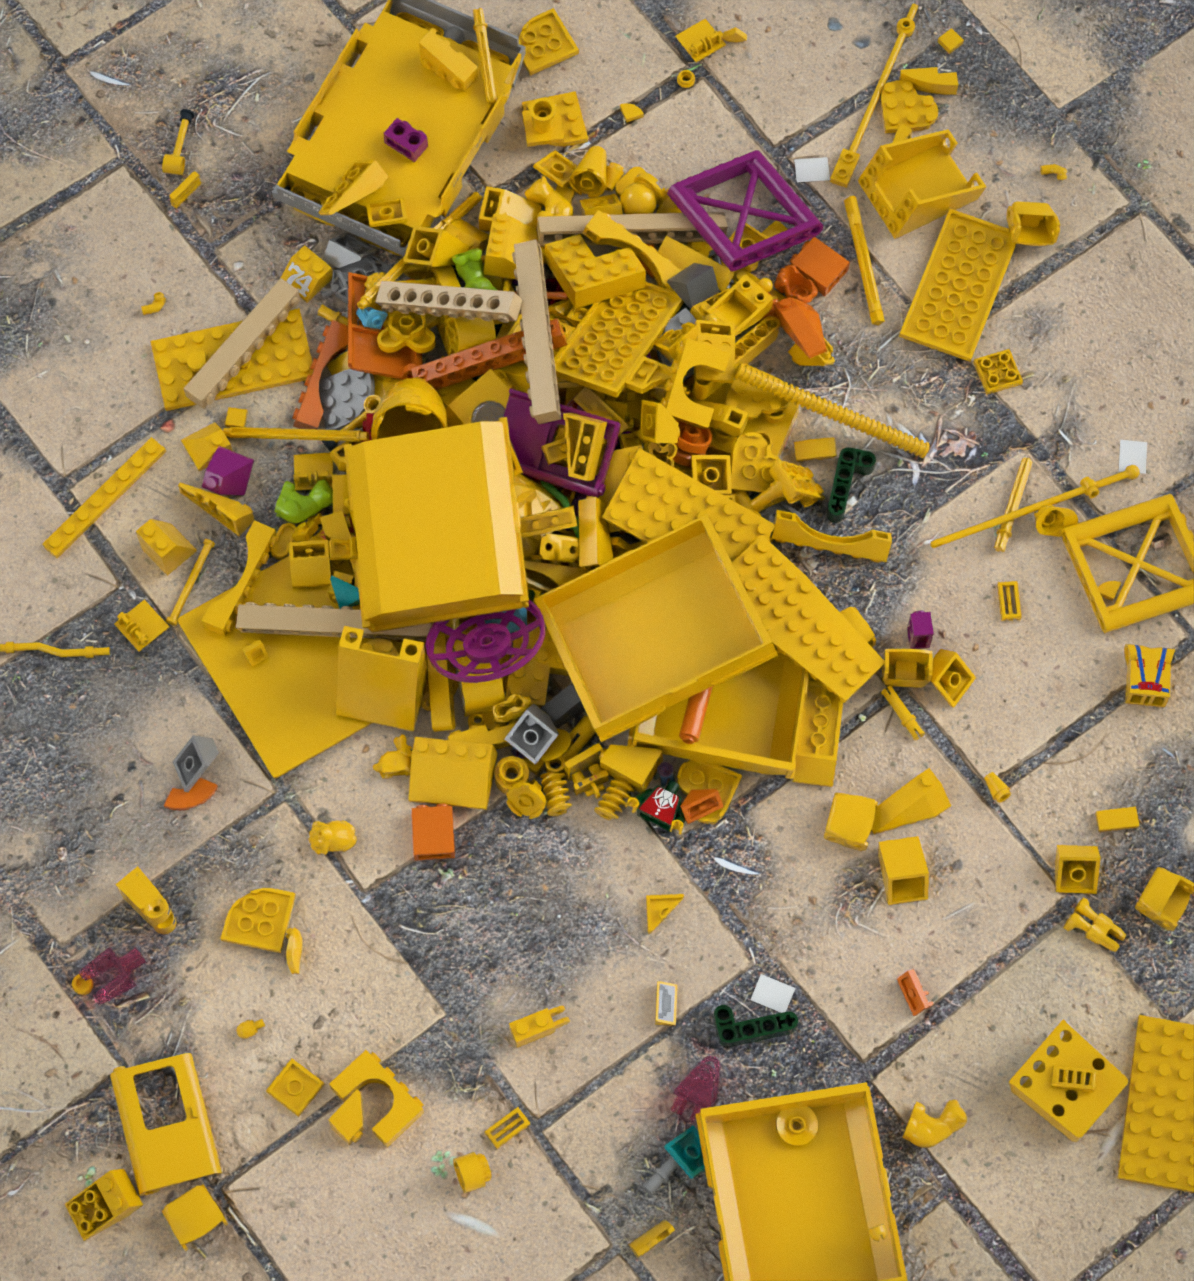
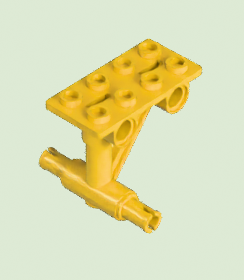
[732,459,825,543]

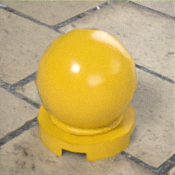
[620,172,667,214]

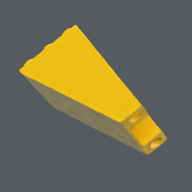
[857,129,987,239]
[336,626,428,732]

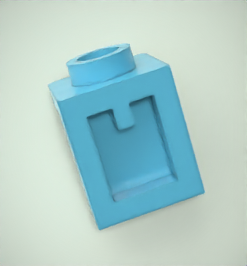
[356,307,388,329]

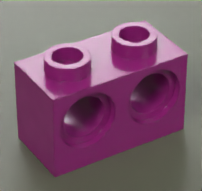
[383,118,428,162]
[907,610,934,649]

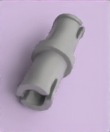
[642,1156,679,1195]

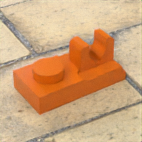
[897,969,934,1016]

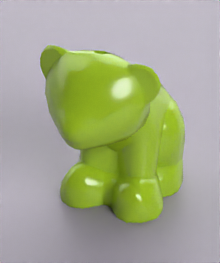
[452,248,497,290]
[274,480,333,524]

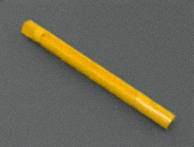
[844,196,885,326]

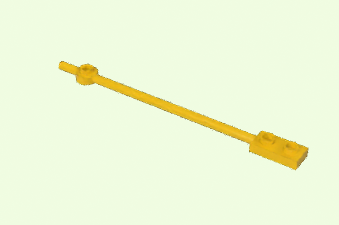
[830,3,918,188]

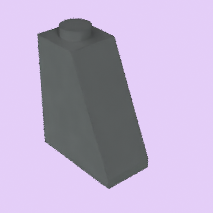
[540,683,585,729]

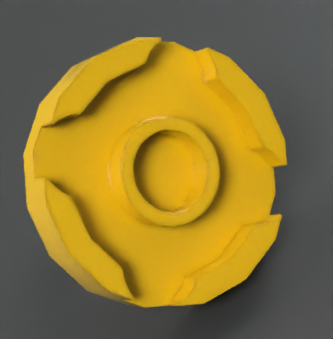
[506,779,546,819]

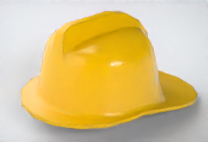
[1034,505,1078,537]

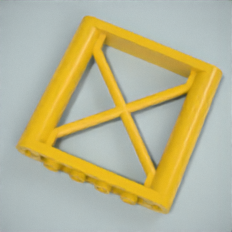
[1061,494,1194,633]

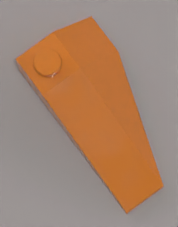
[774,297,827,359]

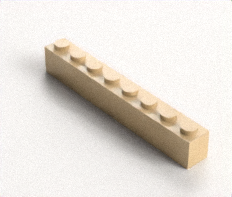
[184,278,300,409]

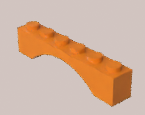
[292,320,348,429]

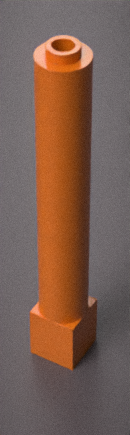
[679,686,713,744]

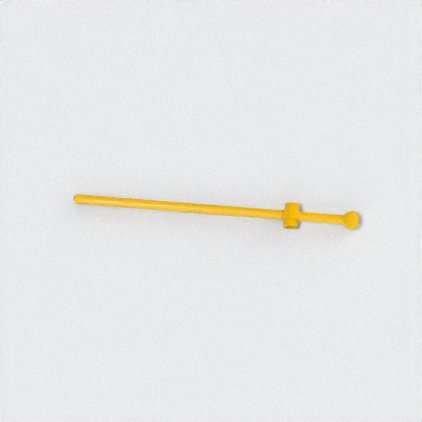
[930,465,1140,548]

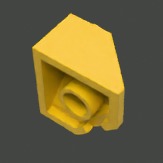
[654,322,699,363]
[788,338,835,366]

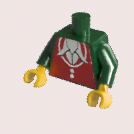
[625,780,686,835]

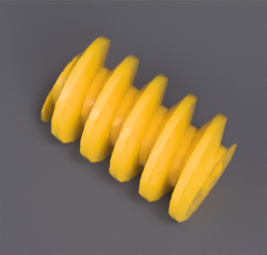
[540,772,572,816]
[594,775,635,820]

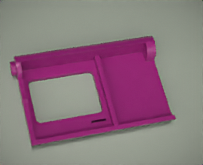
[503,388,621,498]

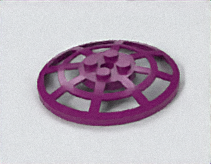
[426,600,546,683]

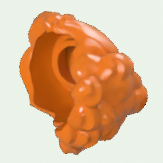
[774,264,818,304]

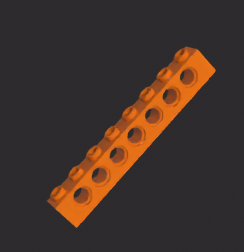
[411,318,567,390]

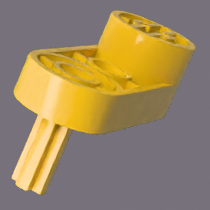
[395,265,496,356]

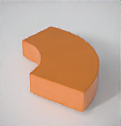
[164,778,218,811]

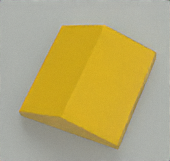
[533,150,577,188]
[366,197,408,228]

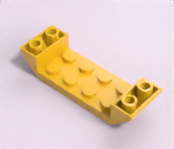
[793,674,843,787]

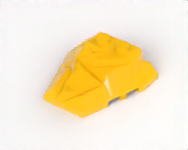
[514,474,563,560]

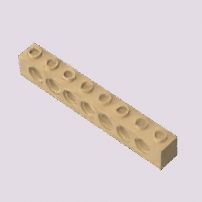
[375,281,523,323]

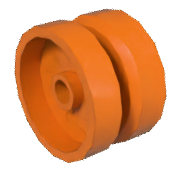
[664,420,712,467]

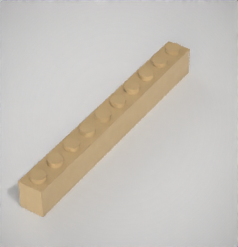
[537,212,728,246]
[512,239,561,424]
[236,602,433,641]

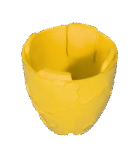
[371,377,447,440]

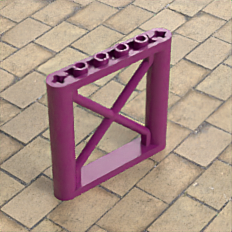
[667,150,823,271]

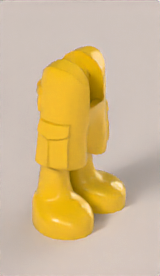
[1063,897,1126,952]

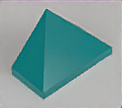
[330,576,360,609]

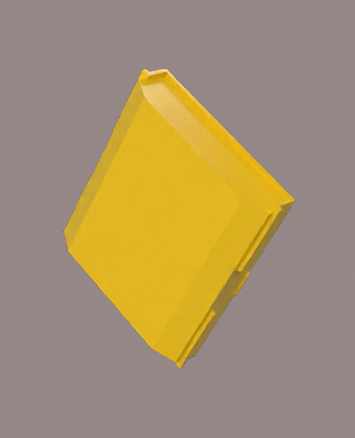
[344,417,529,633]
[534,514,778,742]
[627,644,810,779]
[695,1082,907,1281]

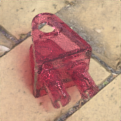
[79,947,147,1005]
[670,1056,721,1124]

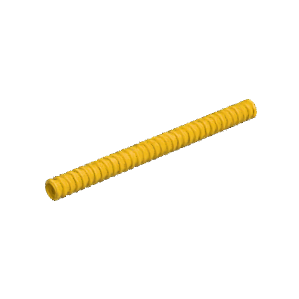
[734,363,930,458]

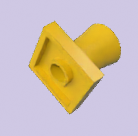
[522,98,564,147]

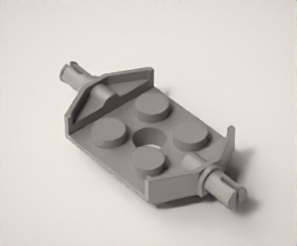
[320,255,397,304]

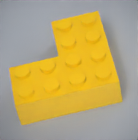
[545,234,646,309]
[505,627,569,708]

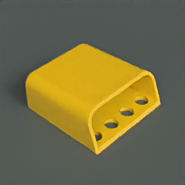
[1009,1019,1128,1142]

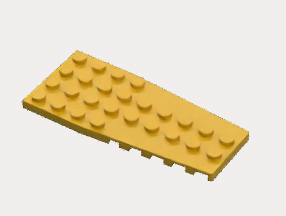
[732,535,885,703]

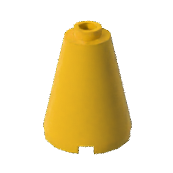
[569,146,607,198]

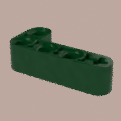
[827,447,876,523]
[713,1005,798,1048]

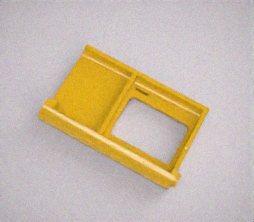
[110,1053,222,1196]

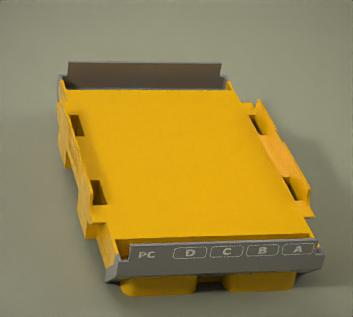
[272,0,526,256]

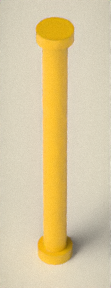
[166,539,215,626]

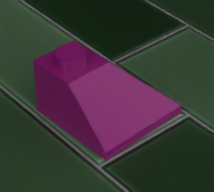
[201,446,254,495]

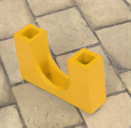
[660,338,731,429]
[329,1050,424,1148]

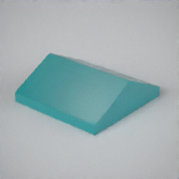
[664,1125,705,1179]

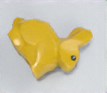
[492,693,531,723]
[373,734,413,779]

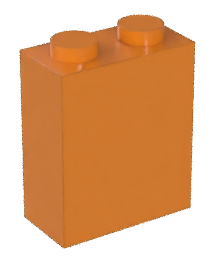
[790,237,850,296]
[411,804,455,861]

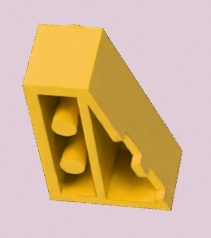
[419,27,478,92]
[563,413,607,481]

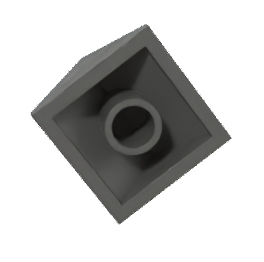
[667,263,719,309]

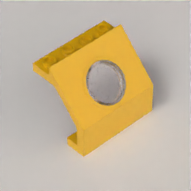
[446,368,521,427]

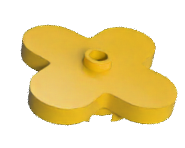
[377,310,438,353]

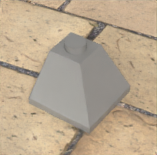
[322,232,378,268]
[504,704,559,765]
[173,735,219,792]

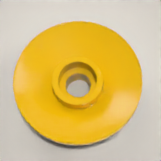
[776,1106,818,1146]

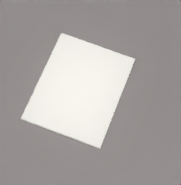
[794,157,830,182]
[1119,440,1147,474]
[750,974,795,1013]

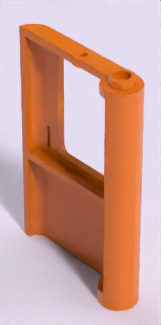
[348,272,423,380]

